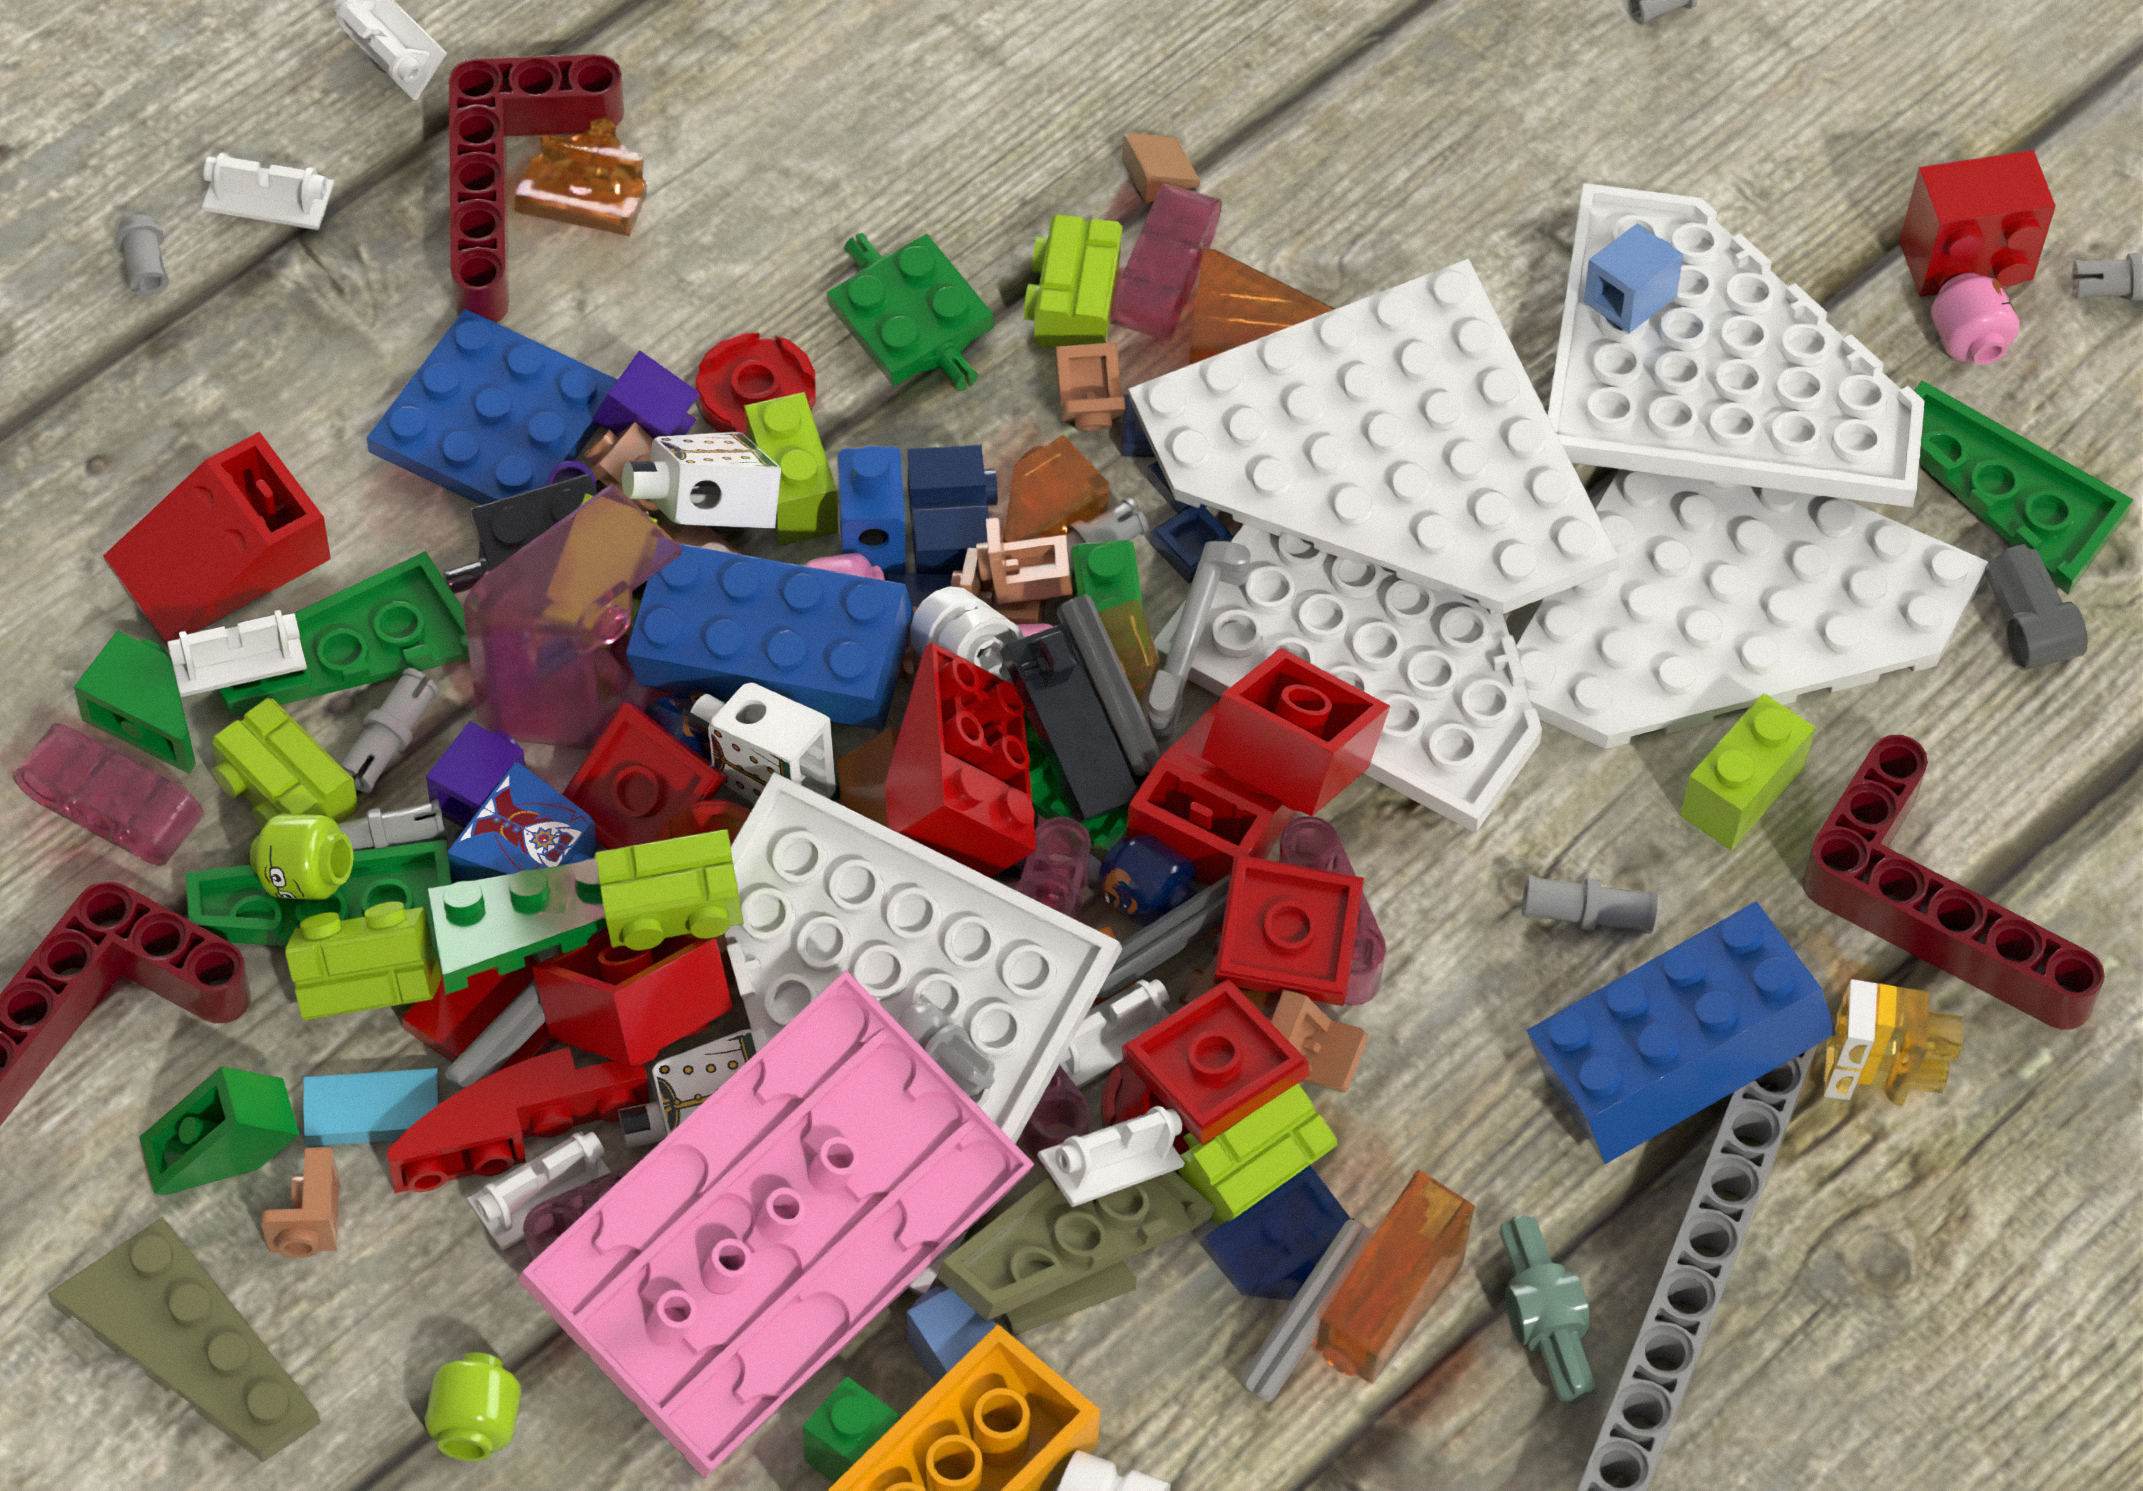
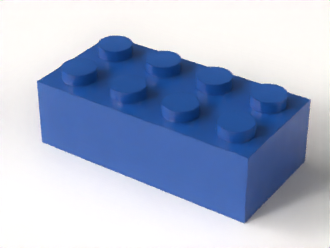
[626,540,914,731]
[1526,901,1836,1164]

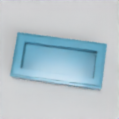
[303,1068,440,1147]

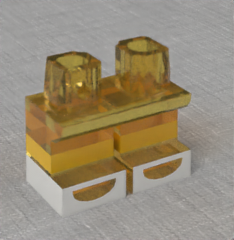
[1823,979,1963,1106]

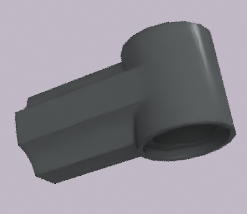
[1984,544,2088,670]

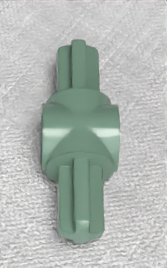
[1499,1214,1596,1404]

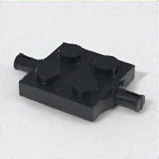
[443,474,654,631]

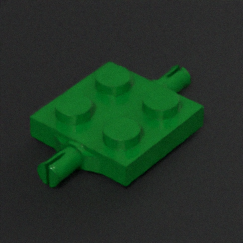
[826,233,995,391]

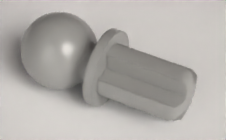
[898,1003,995,1096]

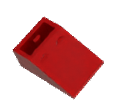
[103,431,331,647]
[885,642,1036,878]
[1126,700,1296,886]

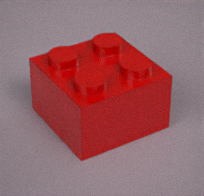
[1899,150,2056,297]
[1201,648,1390,817]
[532,927,733,1066]

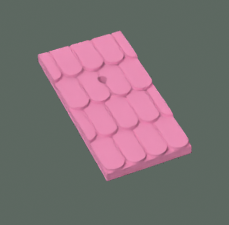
[517,970,1034,1479]

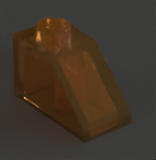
[1003,435,1109,543]

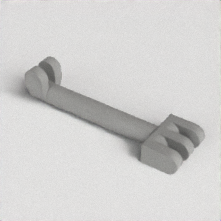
[1149,541,1251,742]

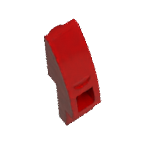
[386,1047,649,1194]

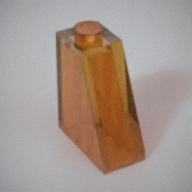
[1189,248,1336,365]
[1316,1169,1475,1385]

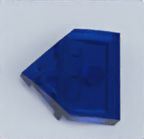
[1200,1165,1355,1304]

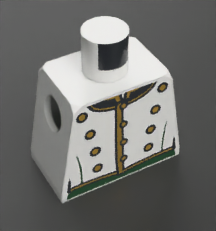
[622,432,781,528]
[688,683,836,806]
[618,1029,757,1149]

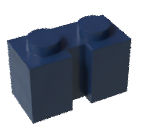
[907,444,1002,580]

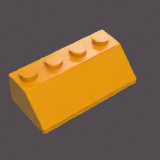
[827,1324,1101,1491]

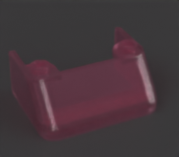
[463,483,683,750]

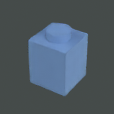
[1584,223,1683,333]
[907,1286,996,1385]

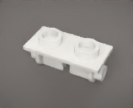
[333,0,447,100]
[202,153,334,230]
[167,610,307,697]
[1054,979,1170,1094]
[1037,1106,1185,1207]
[467,1131,617,1251]

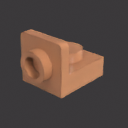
[261,1147,340,1258]

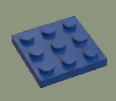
[367,309,618,505]

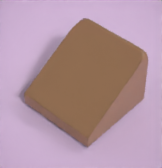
[1122,133,1200,203]

